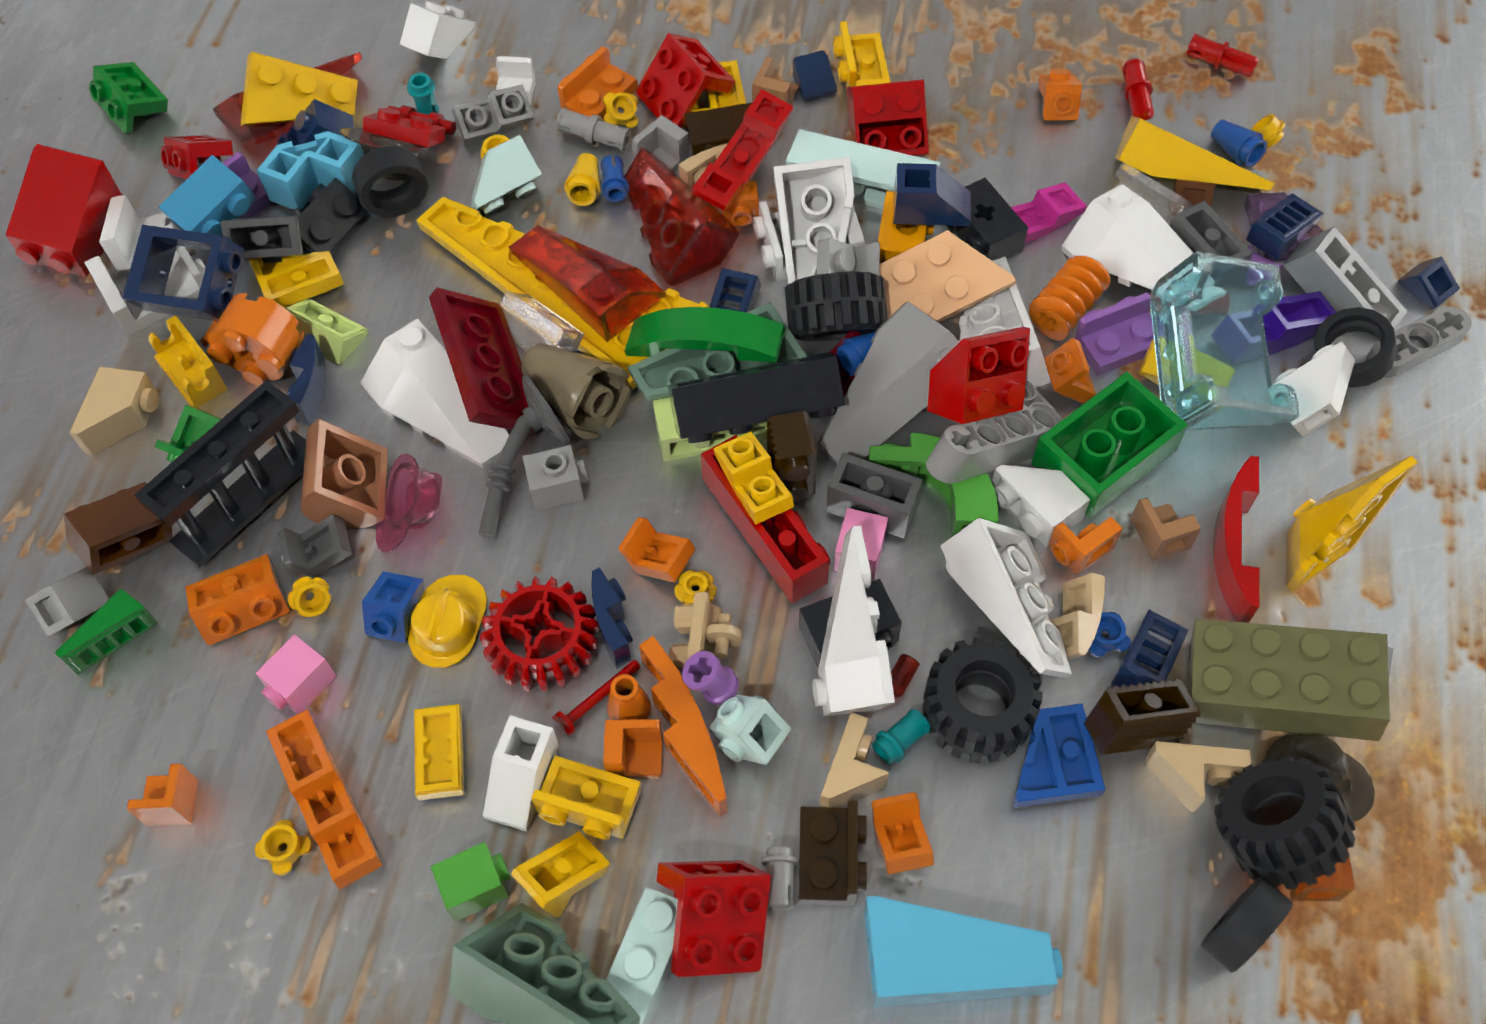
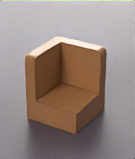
[752,57,799,105]
[1130,498,1201,561]

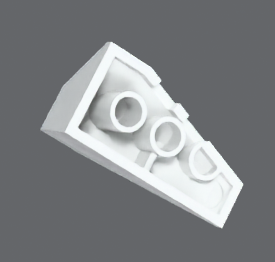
[773,157,855,284]
[1061,184,1226,312]
[958,257,1051,388]
[360,318,509,468]
[940,518,1072,678]
[813,526,895,716]

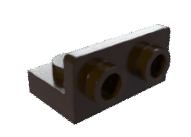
[798,800,867,906]

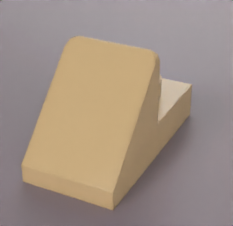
[820,712,889,808]
[1145,741,1251,813]

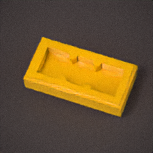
[414,704,465,801]

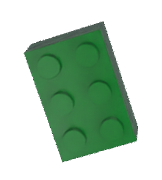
[1031,372,1188,519]

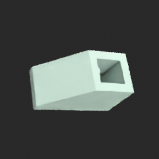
[470,135,542,215]

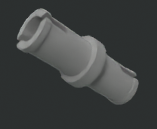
[556,108,631,151]

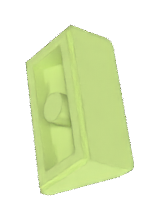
[285,298,368,364]

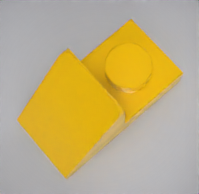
[511,831,611,918]

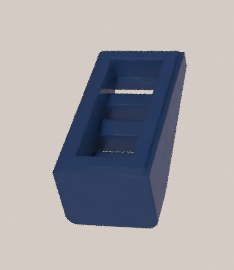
[1246,193,1324,261]
[709,268,761,313]
[1111,610,1189,688]

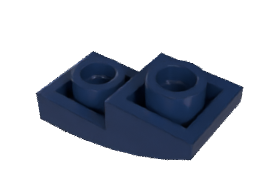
[287,334,326,426]
[591,567,633,669]

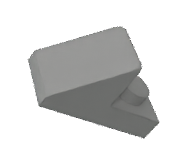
[817,238,880,275]

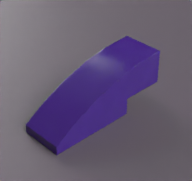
[1211,291,1336,366]

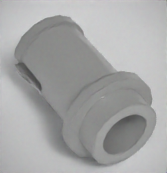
[761,847,799,910]

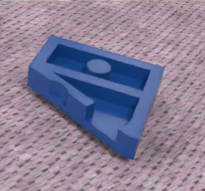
[1013,703,1106,808]

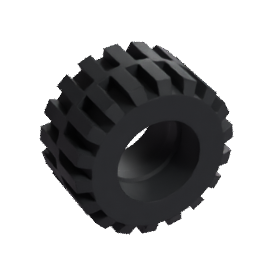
[785,271,887,341]
[922,637,1043,763]
[1214,756,1356,890]

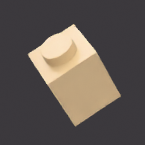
[69,366,159,455]

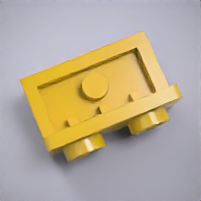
[833,21,891,87]
[531,756,642,840]

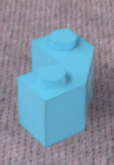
[256,131,364,210]

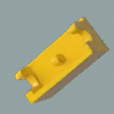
[149,315,228,408]

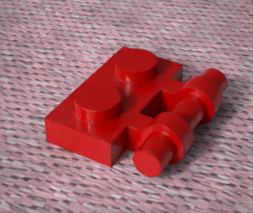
[362,105,457,148]

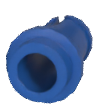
[600,155,630,202]

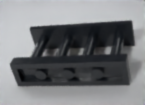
[134,380,306,568]

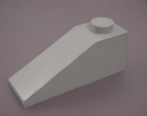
[1282,226,1407,330]

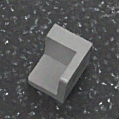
[632,115,690,182]
[24,567,109,636]

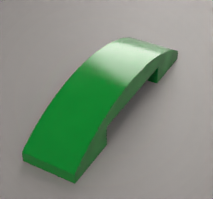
[624,307,785,362]

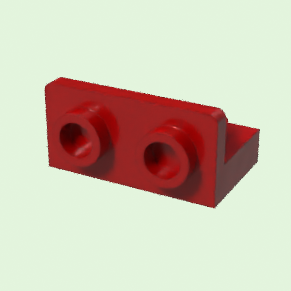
[160,135,233,179]

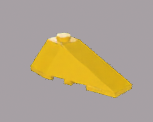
[1114,116,1275,190]
[1286,456,1418,592]

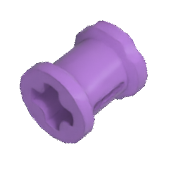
[682,651,739,706]

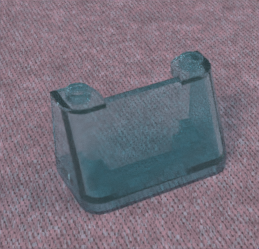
[1150,251,1300,430]

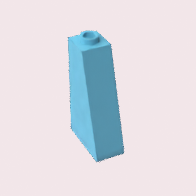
[864,896,1063,1007]

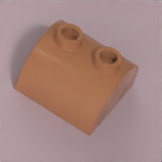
[301,419,388,529]

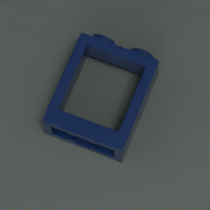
[122,225,245,322]

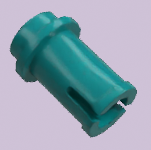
[407,73,439,115]
[872,709,931,764]

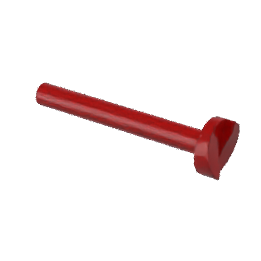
[552,659,641,737]

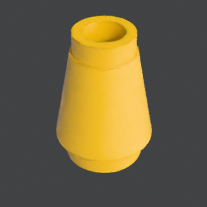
[564,153,601,206]

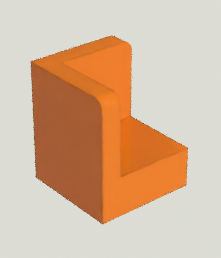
[603,719,663,779]
[126,763,199,826]

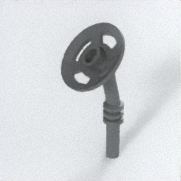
[478,374,571,538]

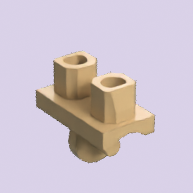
[669,592,743,673]

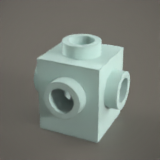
[708,694,792,765]

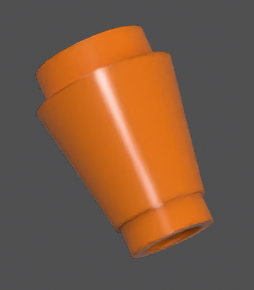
[607,674,651,720]

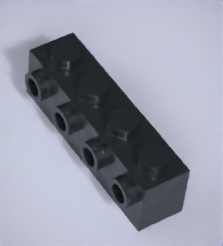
[667,352,845,443]

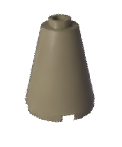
[522,343,631,439]

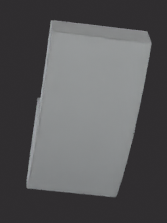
[452,84,534,144]

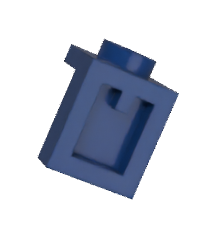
[362,571,424,643]

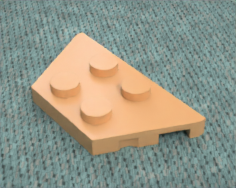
[879,230,1016,323]

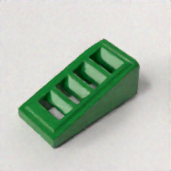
[54,589,158,675]

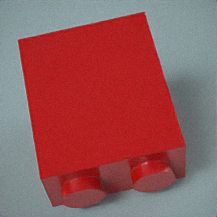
[5,144,122,277]

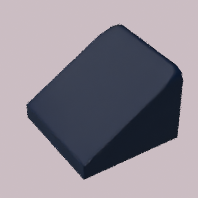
[792,50,837,101]
[1398,256,1460,309]

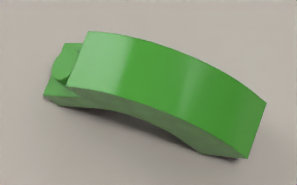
[868,433,999,537]

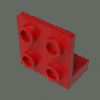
[636,33,736,128]
[656,860,771,977]

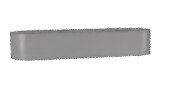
[1366,307,1472,377]

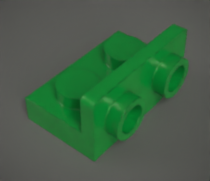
[89,62,168,134]

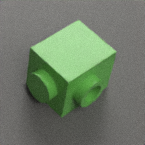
[430,842,512,922]

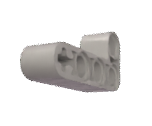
[926,380,1062,484]

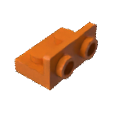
[557,46,638,121]
[185,553,290,645]

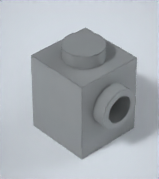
[522,445,589,511]

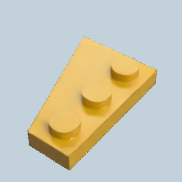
[240,52,358,127]

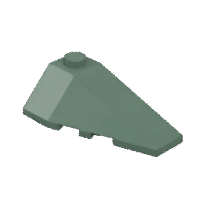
[628,302,807,401]
[449,903,640,1024]

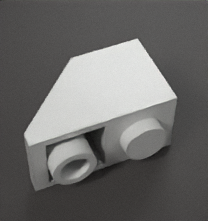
[400,0,476,59]
[1268,341,1355,437]
[992,465,1091,547]
[483,715,560,832]

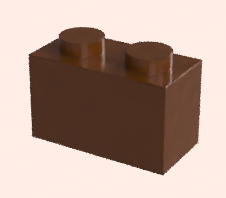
[64,482,172,575]

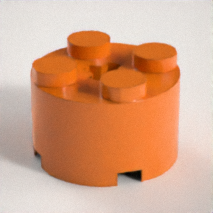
[207,293,305,386]

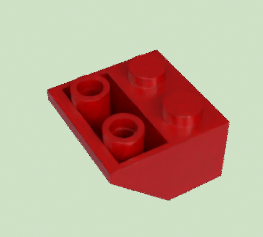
[846,79,929,155]
[927,327,1030,424]

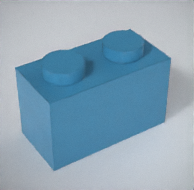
[158,155,257,250]

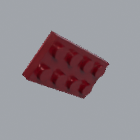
[429,287,542,434]

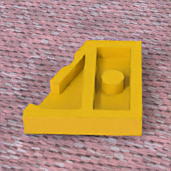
[249,251,344,308]

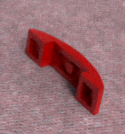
[691,89,794,211]
[1213,456,1260,623]

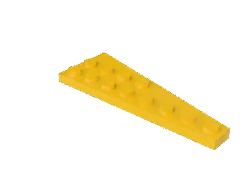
[416,197,709,390]

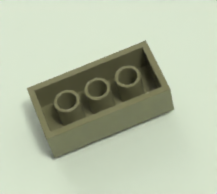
[1189,619,1390,741]

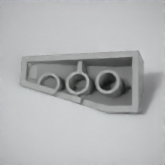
[818,302,959,465]

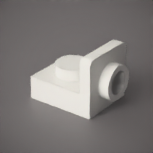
[496,56,536,107]

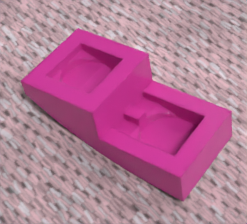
[1011,182,1087,243]

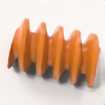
[1029,255,1110,341]

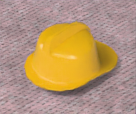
[408,575,487,668]

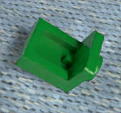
[154,404,222,462]

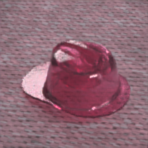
[376,453,442,553]

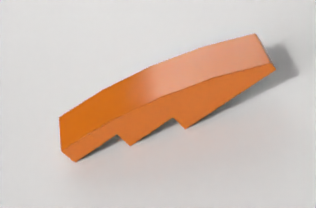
[639,636,728,817]
[266,709,383,890]

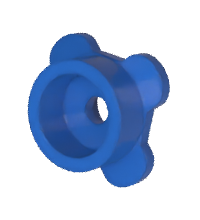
[1089,612,1131,658]

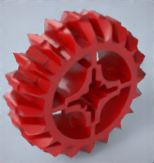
[480,575,600,693]

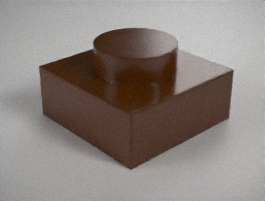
[1168,179,1216,217]

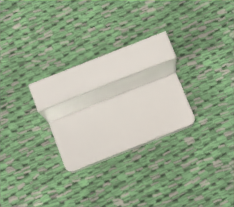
[99,195,170,272]

